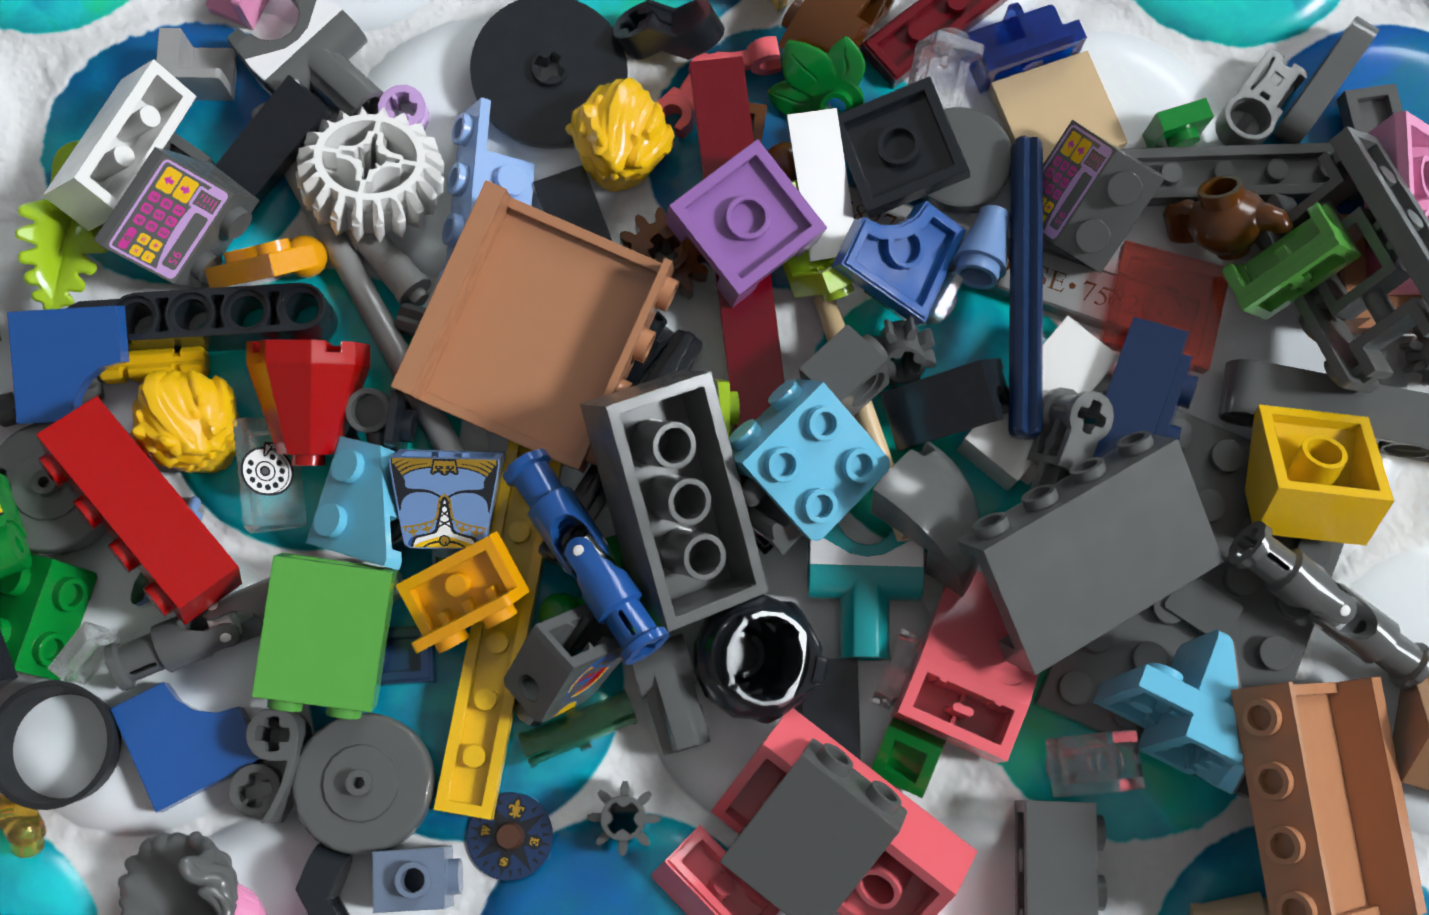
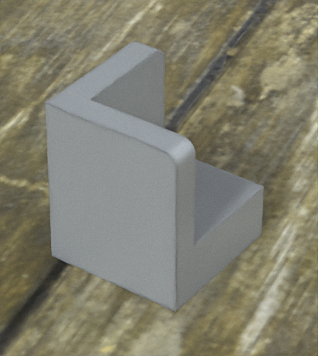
[156,28,238,101]

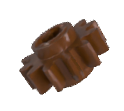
[620,207,709,299]

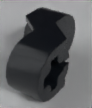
[613,0,725,60]
[295,843,352,915]

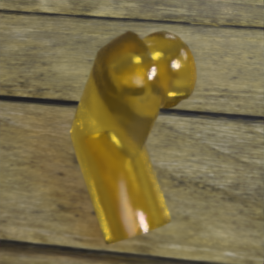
[0,795,47,858]

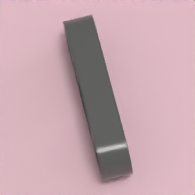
[1272,16,1379,144]

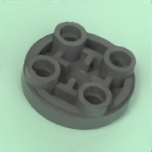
[919,107,1012,214]

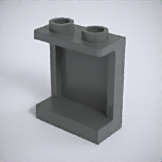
[720,738,907,915]

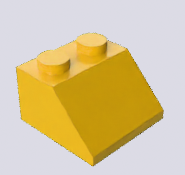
[1245,404,1394,546]

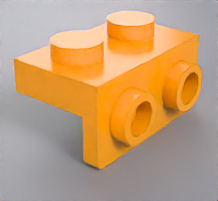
[395,531,530,654]

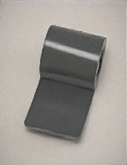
[246,708,312,823]

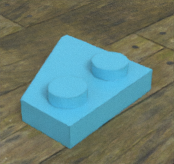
[306,436,402,570]

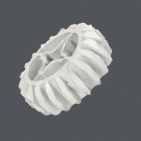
[295,105,444,243]

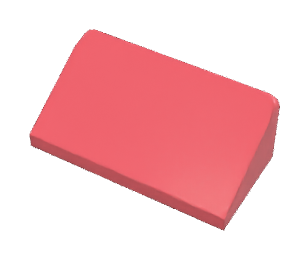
[652,825,780,915]

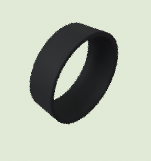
[0,680,122,810]

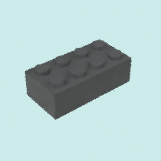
[580,370,769,632]

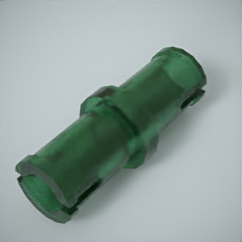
[518,689,638,768]

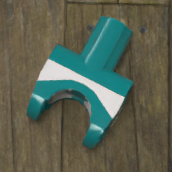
[807,522,924,661]

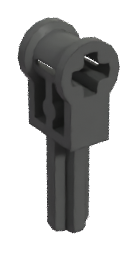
[1027,387,1114,490]

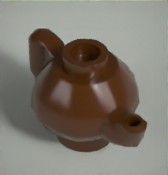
[1163,175,1294,261]

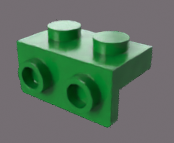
[0,554,97,680]

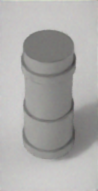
[347,230,431,306]

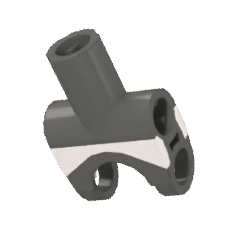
[226,0,384,116]

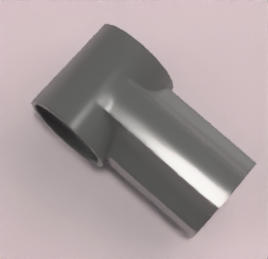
[632,633,711,756]

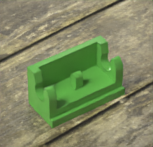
[1222,202,1362,320]

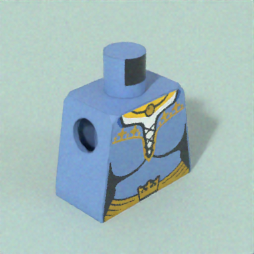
[389,449,505,565]

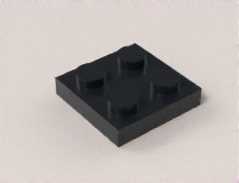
[838,76,970,219]

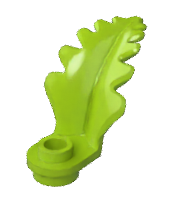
[15,140,108,310]

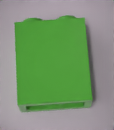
[252,553,398,720]

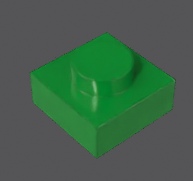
[1142,98,1214,148]
[871,717,946,798]

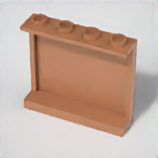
[391,180,679,473]
[1231,677,1427,915]

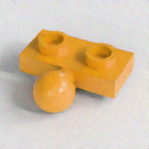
[205,235,327,288]

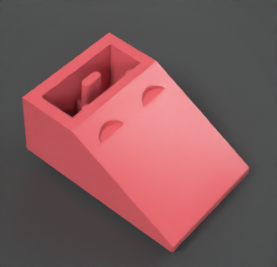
[890,571,1039,763]

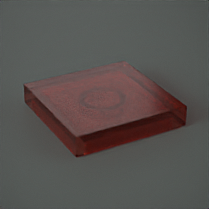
[1099,240,1228,374]

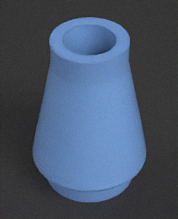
[953,205,1011,289]

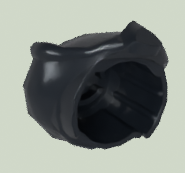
[694,594,828,724]

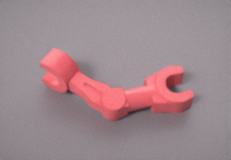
[657,36,782,139]

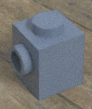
[372,846,463,913]

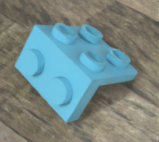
[729,378,890,541]

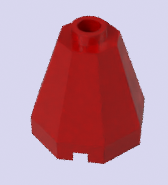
[246,340,370,466]

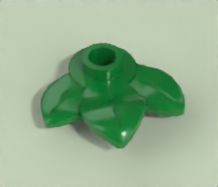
[767,36,866,116]

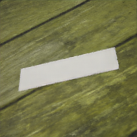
[787,108,854,261]

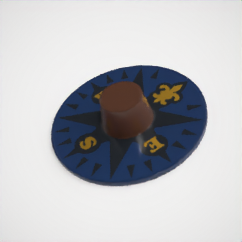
[467,792,553,881]

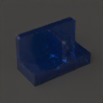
[958,2,1087,94]

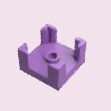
[665,139,827,308]

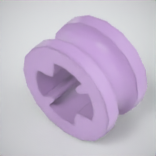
[378,85,429,130]

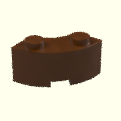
[778,0,895,53]

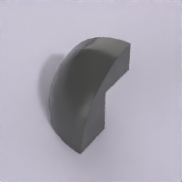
[871,441,981,598]

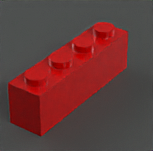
[36,396,242,625]

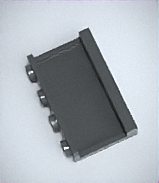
[957,430,1224,676]

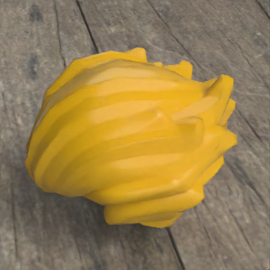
[565,78,675,192]
[131,369,242,474]

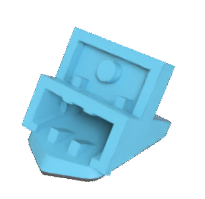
[1093,630,1245,794]

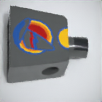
[504,604,636,727]

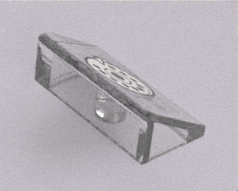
[233,417,307,534]

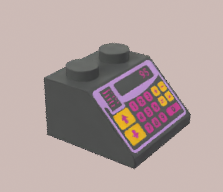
[1043,119,1165,273]
[94,147,260,288]

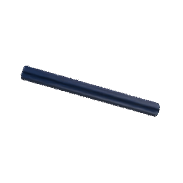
[1008,135,1043,440]

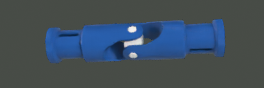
[503,448,670,665]

